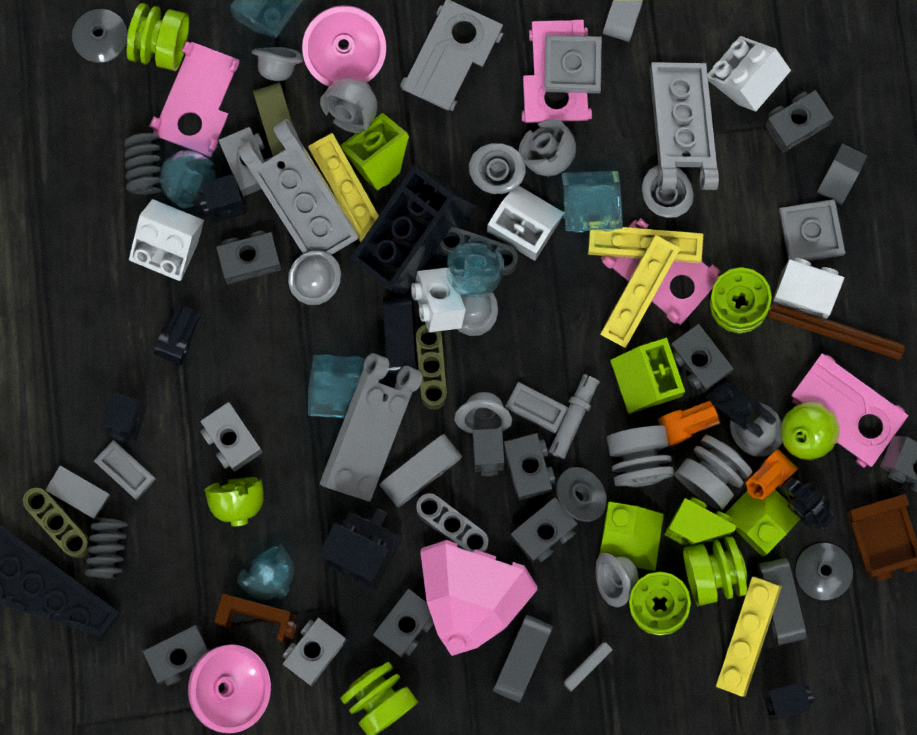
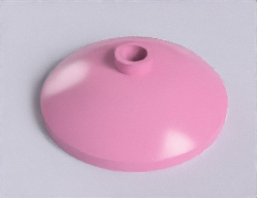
[302,5,386,87]
[188,645,271,733]

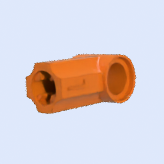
[658,401,719,446]
[745,449,798,500]

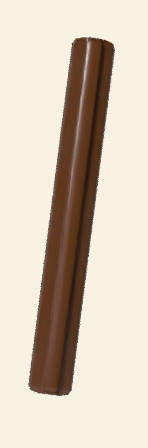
[768,302,905,360]

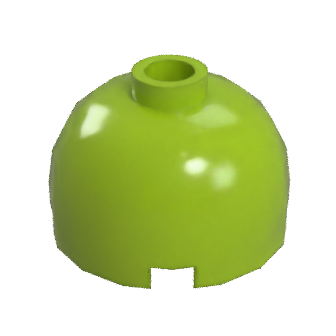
[780,402,840,460]
[205,477,264,526]

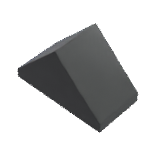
[817,143,867,205]

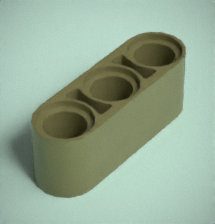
[253,82,293,165]
[416,324,447,410]
[23,488,91,559]

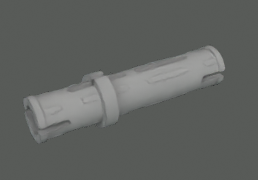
[548,374,600,459]

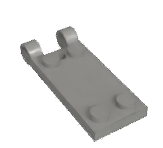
[649,62,719,190]
[238,119,360,255]
[320,353,422,502]

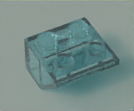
[230,0,303,38]
[562,171,623,232]
[308,354,366,418]

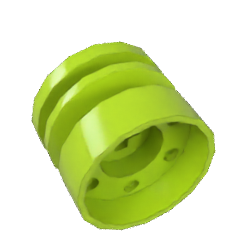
[127,3,189,71]
[710,267,772,334]
[683,536,747,606]
[629,572,691,636]
[340,662,418,735]

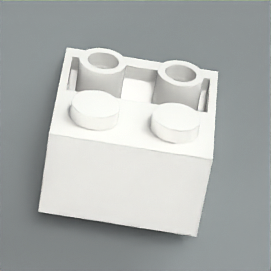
[707,36,791,112]
[487,186,564,261]
[129,199,204,281]
[772,258,844,319]

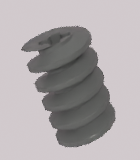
[124,133,162,195]
[85,518,128,579]

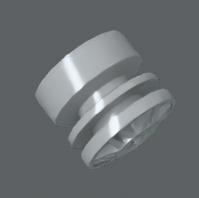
[606,426,674,487]
[675,435,752,511]

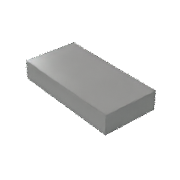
[505,382,568,434]
[94,440,156,500]
[46,466,110,520]
[563,642,613,692]

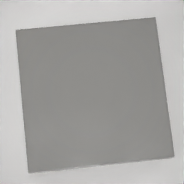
[544,35,602,93]
[778,199,845,261]

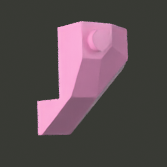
[421,540,537,656]

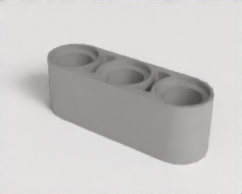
[603,0,643,42]
[380,434,462,508]
[416,494,488,553]

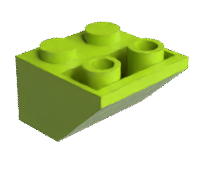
[610,338,685,414]
[664,497,737,547]

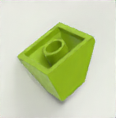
[340,113,409,191]
[725,490,800,557]
[599,502,664,571]

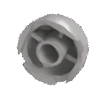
[320,78,378,133]
[518,119,576,177]

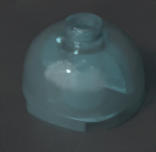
[160,150,215,208]
[446,243,504,298]
[236,545,295,600]

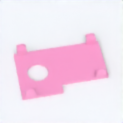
[522,20,592,123]
[149,41,239,157]
[601,218,721,325]
[791,354,909,468]

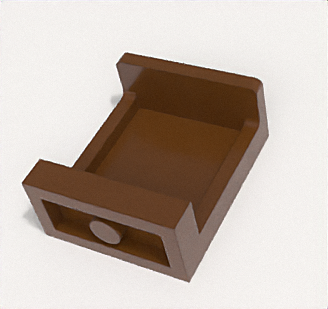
[846,494,917,582]
[214,594,297,644]

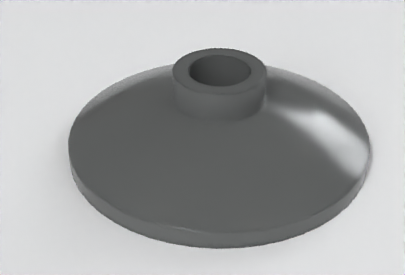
[72,9,128,63]
[556,467,607,522]
[795,543,853,600]

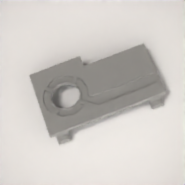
[400,0,503,111]

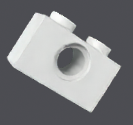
[411,267,466,332]

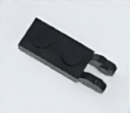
[705,378,776,438]

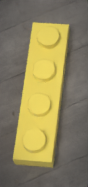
[308,133,379,243]
[588,225,703,264]
[600,234,681,348]
[716,577,782,697]

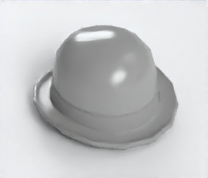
[252,47,303,81]
[469,143,526,194]
[642,165,694,218]
[288,250,341,305]
[457,280,498,336]
[454,392,512,433]
[730,403,782,457]
[595,553,639,608]

